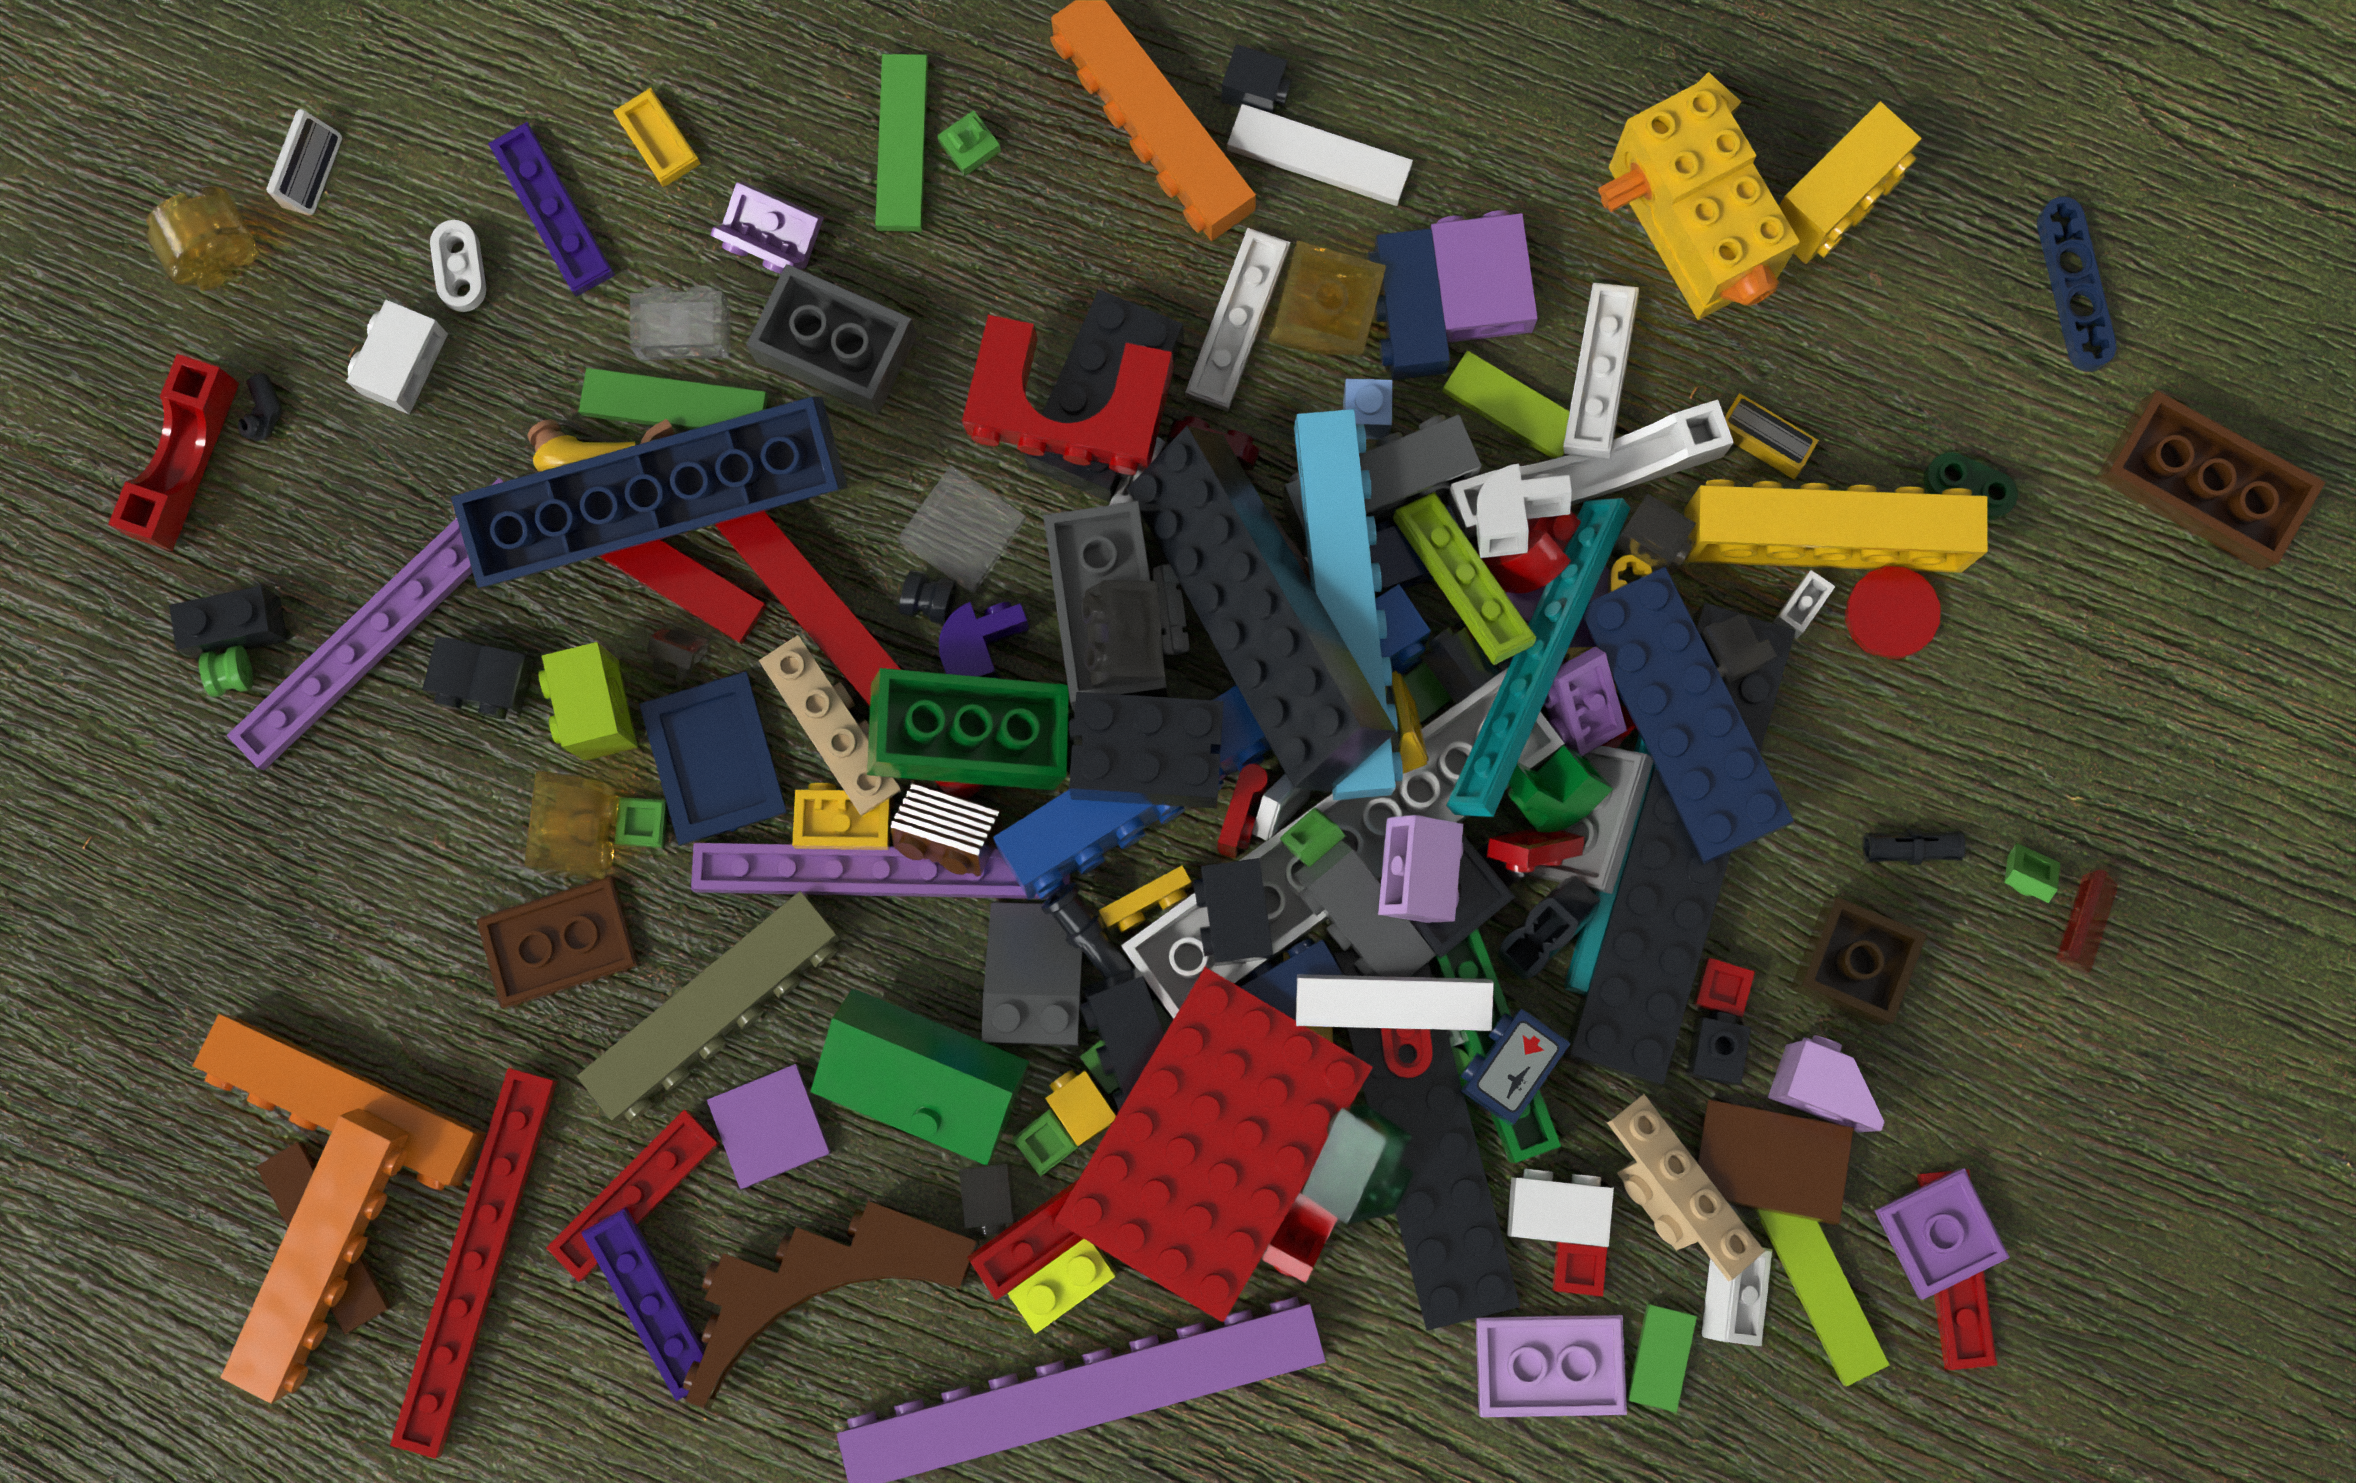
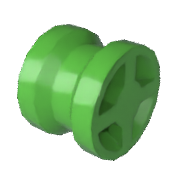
[199,645,253,698]

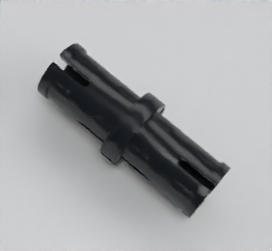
[1863,828,1966,865]

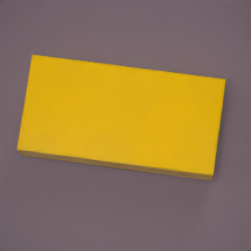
[613,88,701,188]

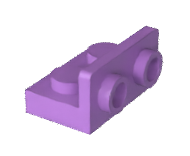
[1544,647,1627,755]

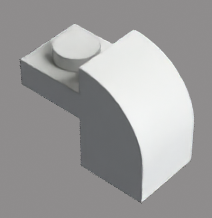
[1476,464,1572,558]

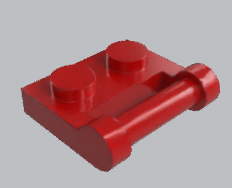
[1218,764,1268,859]

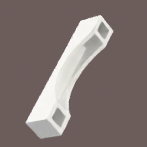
[1447,399,1734,539]

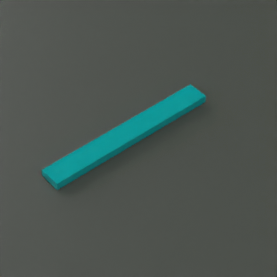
[1446,498,1631,817]

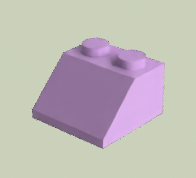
[1768,1035,1884,1132]

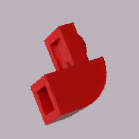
[1477,510,1581,594]
[1262,1172,1350,1283]

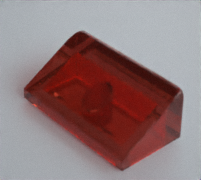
[2055,870,2117,973]

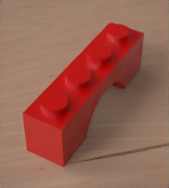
[108,354,239,552]

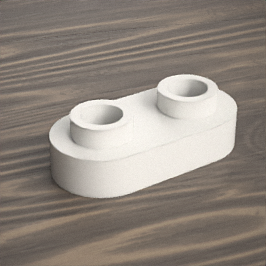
[430,220,486,312]

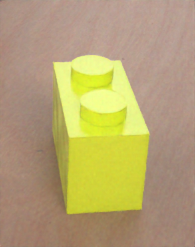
[1007,1239,1118,1334]

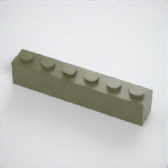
[576,891,842,1122]

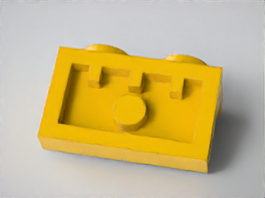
[792,783,894,850]

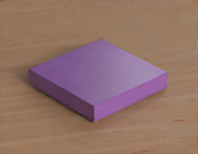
[707,1064,831,1189]
[1874,1168,2010,1300]

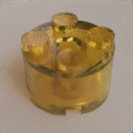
[144,186,259,291]

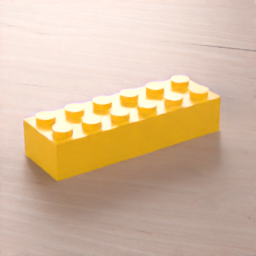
[1683,479,1988,573]

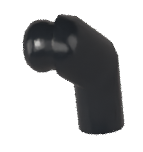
[238,373,282,441]

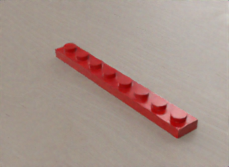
[390,1068,558,1459]

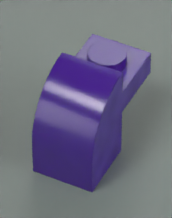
[939,602,1030,679]

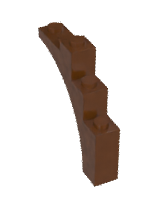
[683,1201,979,1409]

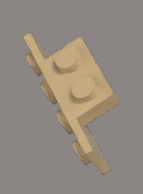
[758,635,901,816]
[1607,1094,1765,1282]

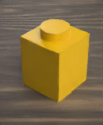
[1045,1069,1117,1147]

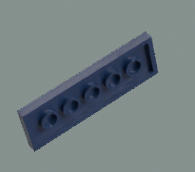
[1582,567,1794,864]

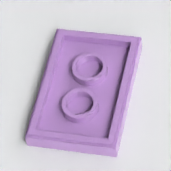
[1476,1314,1627,1417]

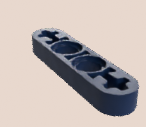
[2037,196,2116,372]

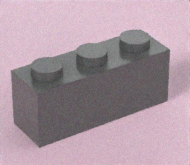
[1294,840,1436,977]

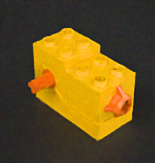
[1598,77,1800,320]

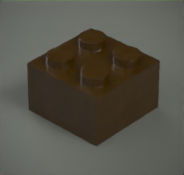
[1790,897,1927,1026]

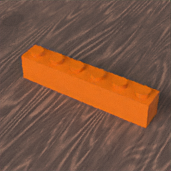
[1050,0,1256,241]
[193,1014,487,1191]
[220,1108,409,1404]

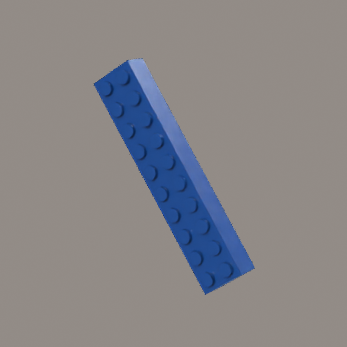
[993,584,1431,900]

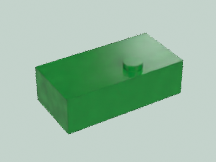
[867,668,1069,790]
[810,988,1030,1166]

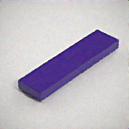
[488,122,615,297]
[581,1207,706,1401]

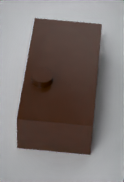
[2095,390,2326,570]

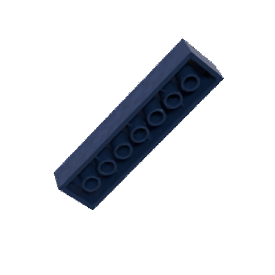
[451,397,848,588]

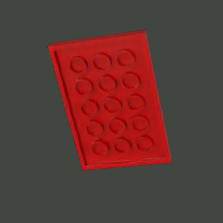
[1054,967,1373,1323]

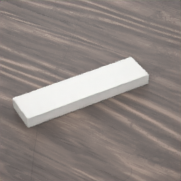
[1227,104,1413,206]
[1185,228,1290,412]
[1563,283,1639,459]
[1296,974,1493,1031]

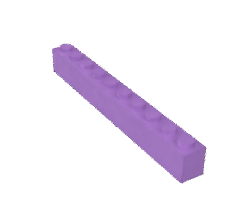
[836,1296,1326,1483]

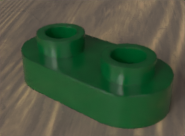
[1923,452,2018,521]

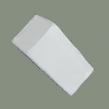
[1773,570,1835,639]

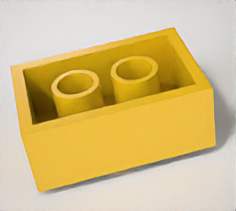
[1779,101,1922,264]

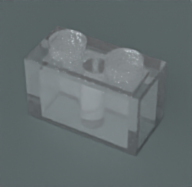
[630,286,730,360]

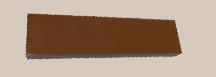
[255,1142,392,1334]

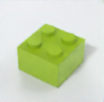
[539,642,638,761]

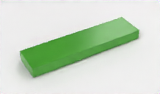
[875,54,928,232]
[578,368,768,430]

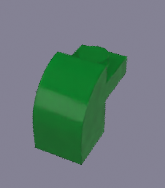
[1507,745,1613,833]

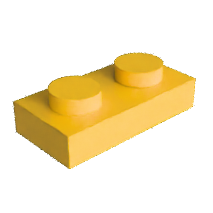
[1098,865,1192,933]

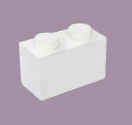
[346,300,448,415]
[1506,1169,1614,1247]

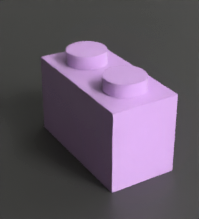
[1378,815,1463,923]

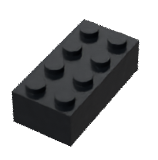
[1024,289,1184,502]

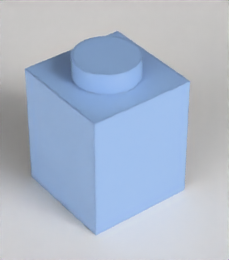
[1343,379,1392,440]

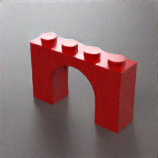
[962,314,1174,475]

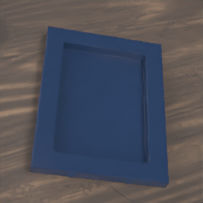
[639,672,788,846]

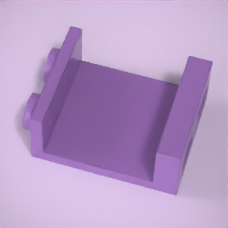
[1430,210,1538,343]

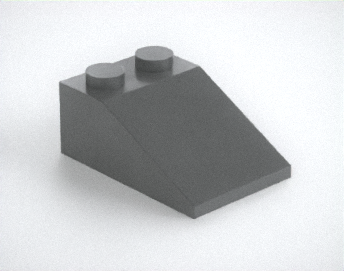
[982,903,1084,1047]

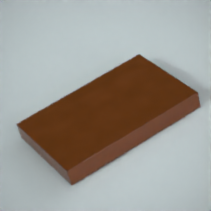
[476,876,640,1010]
[1697,1100,1854,1225]

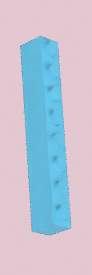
[1294,409,1403,800]

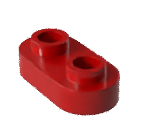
[1380,1028,1433,1078]

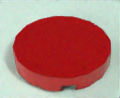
[1845,566,1941,660]

